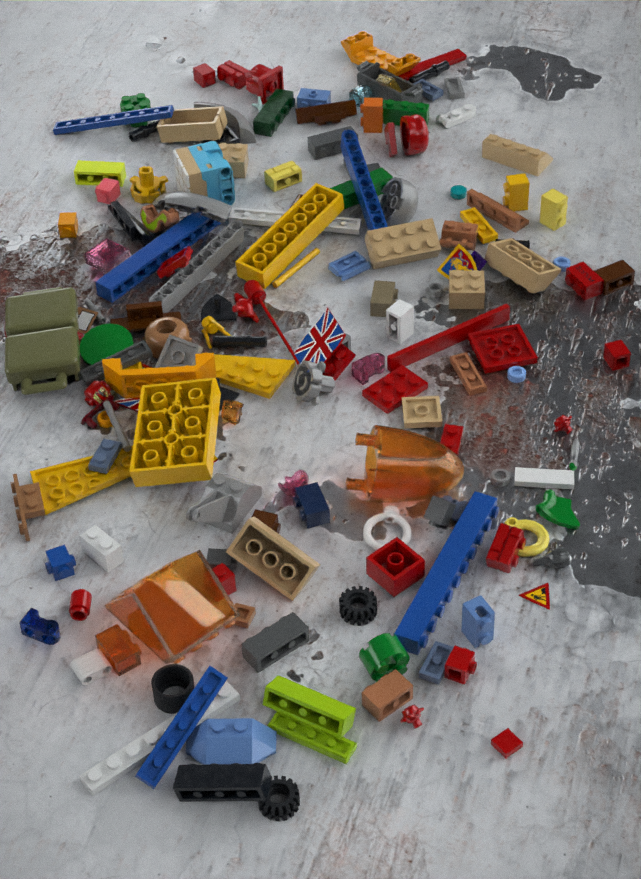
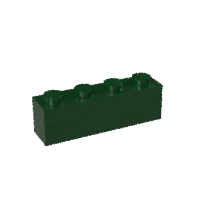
[253,88,295,137]

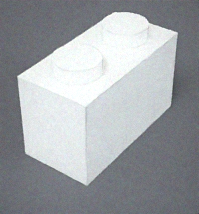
[386,299,414,344]
[79,525,124,573]

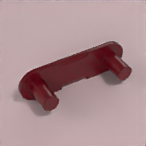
[81,395,119,429]

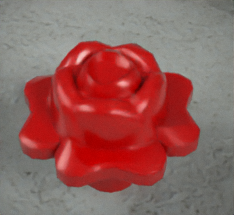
[554,415,573,435]
[400,704,424,729]

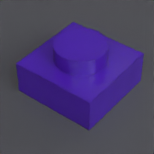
[471,250,487,271]

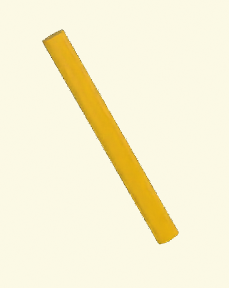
[272,248,320,288]

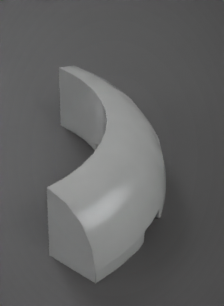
[194,102,256,144]
[152,191,231,223]

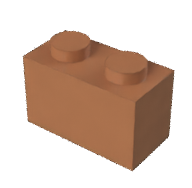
[362,669,413,722]

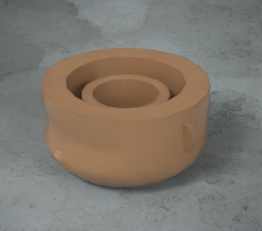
[143,317,192,359]

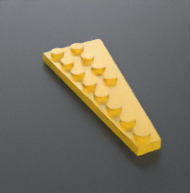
[30,446,133,516]

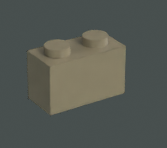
[370,280,398,317]

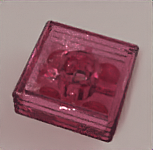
[84,238,131,274]

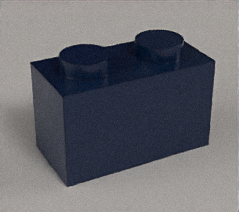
[292,482,330,529]

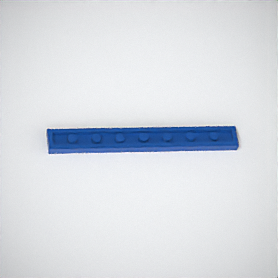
[53,105,174,135]

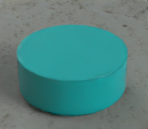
[450,185,467,200]

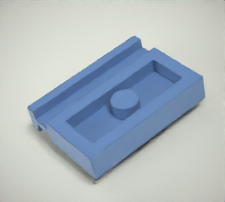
[328,251,371,281]

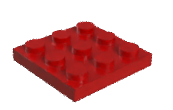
[468,324,538,374]

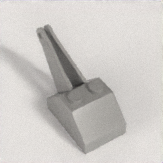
[186,473,262,534]

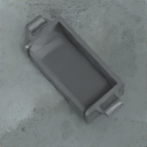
[357,61,423,103]

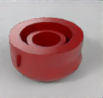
[400,114,429,156]

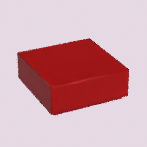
[491,728,523,759]

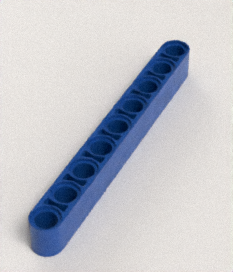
[340,130,388,231]

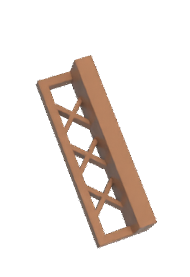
[467,189,529,233]

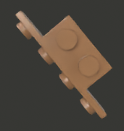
[10,474,45,541]

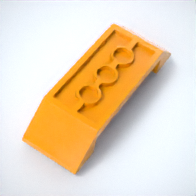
[341,31,421,76]
[102,353,217,399]

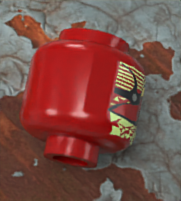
[84,380,112,407]

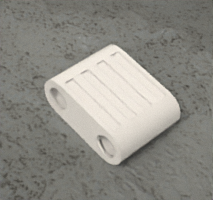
[70,649,113,685]

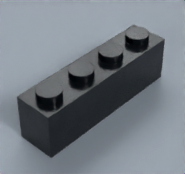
[173,763,272,802]

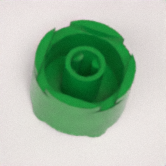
[120,93,151,128]
[359,633,410,682]

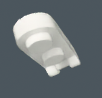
[436,104,476,129]

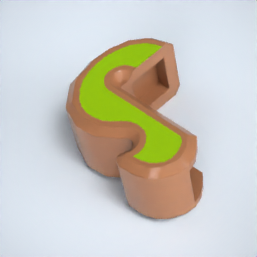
[140,204,179,233]

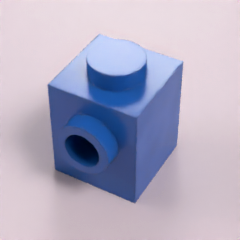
[45,545,76,581]

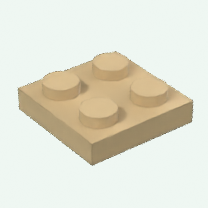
[402,396,442,429]

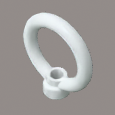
[363,505,412,550]

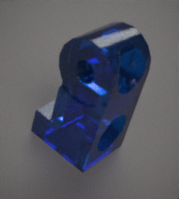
[19,608,61,645]

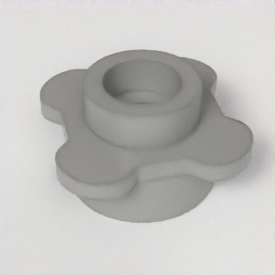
[425,283,445,299]

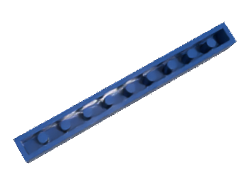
[95,211,221,303]
[394,491,499,656]

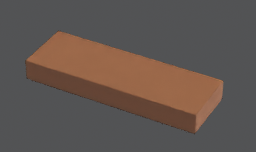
[450,352,487,396]

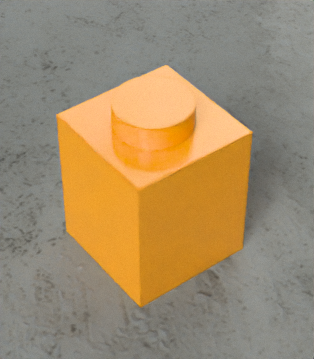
[58,212,79,238]

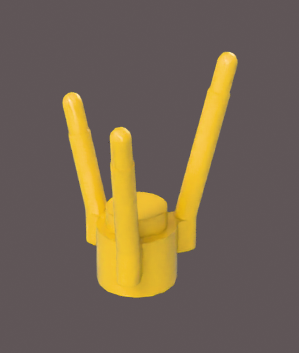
[201,316,231,349]

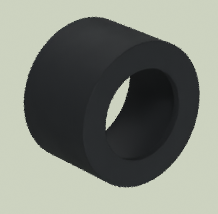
[151,664,195,714]

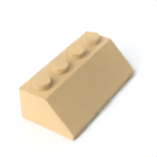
[482,134,553,177]
[484,238,561,293]
[226,516,321,601]

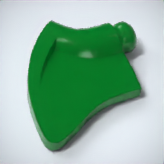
[536,489,580,530]

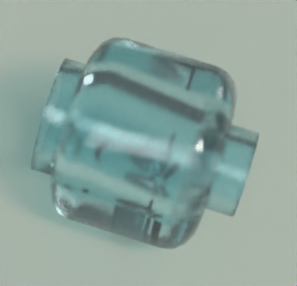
[349,84,372,107]

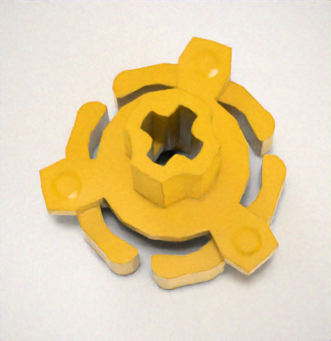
[130,166,168,204]

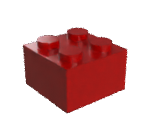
[366,537,425,597]

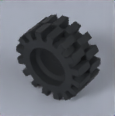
[339,586,377,626]
[258,775,300,822]

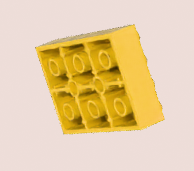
[129,377,221,487]

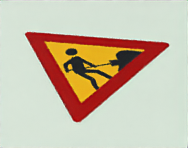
[519,583,550,610]

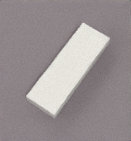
[514,467,574,489]

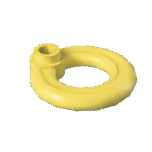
[504,517,550,557]

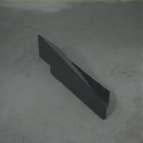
[108,200,157,247]

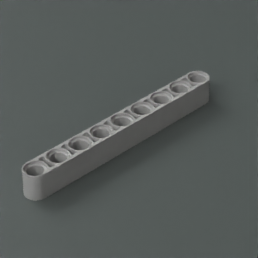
[149,221,244,313]

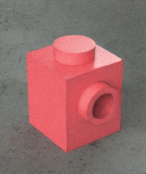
[95,178,121,205]

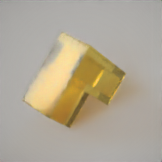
[376,74,402,92]

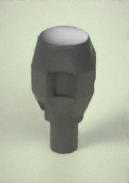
[533,549,570,569]

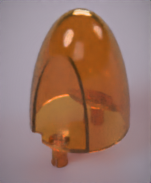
[345,425,465,503]

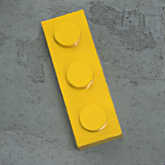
[460,207,498,244]

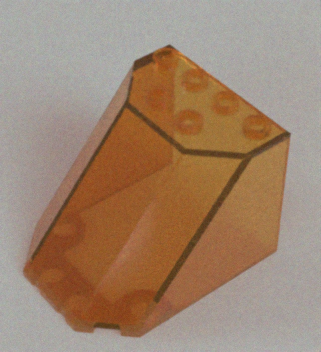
[104,550,240,664]

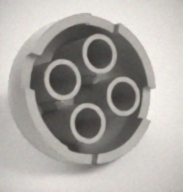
[380,177,418,227]

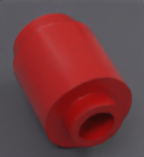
[69,589,92,621]

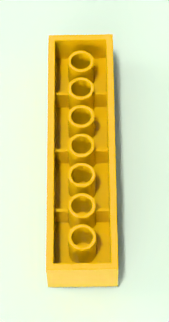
[235,183,344,289]

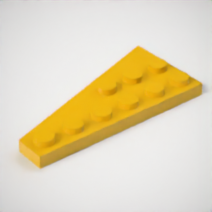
[214,354,296,399]

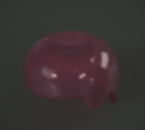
[278,470,309,496]

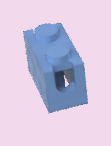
[461,595,495,648]

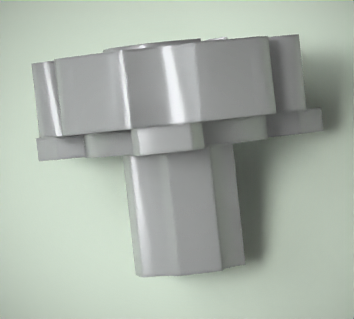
[292,360,335,406]

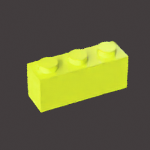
[74,160,126,187]

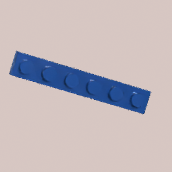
[135,666,228,789]

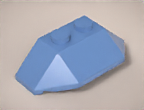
[186,718,277,765]

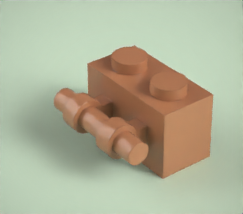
[439,220,478,251]

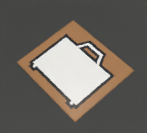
[78,307,98,334]

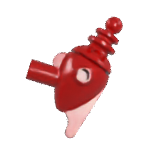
[232,293,260,323]

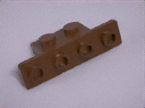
[295,99,357,125]
[110,301,181,332]

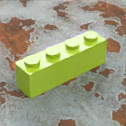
[262,675,356,739]

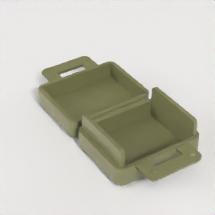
[5,287,80,395]

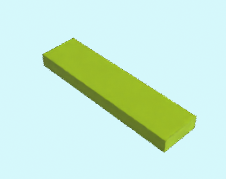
[267,711,357,764]

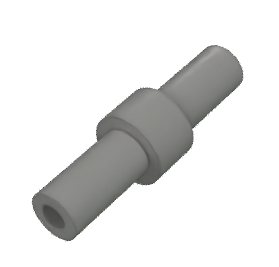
[85,299,106,324]

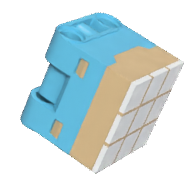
[173,141,235,214]

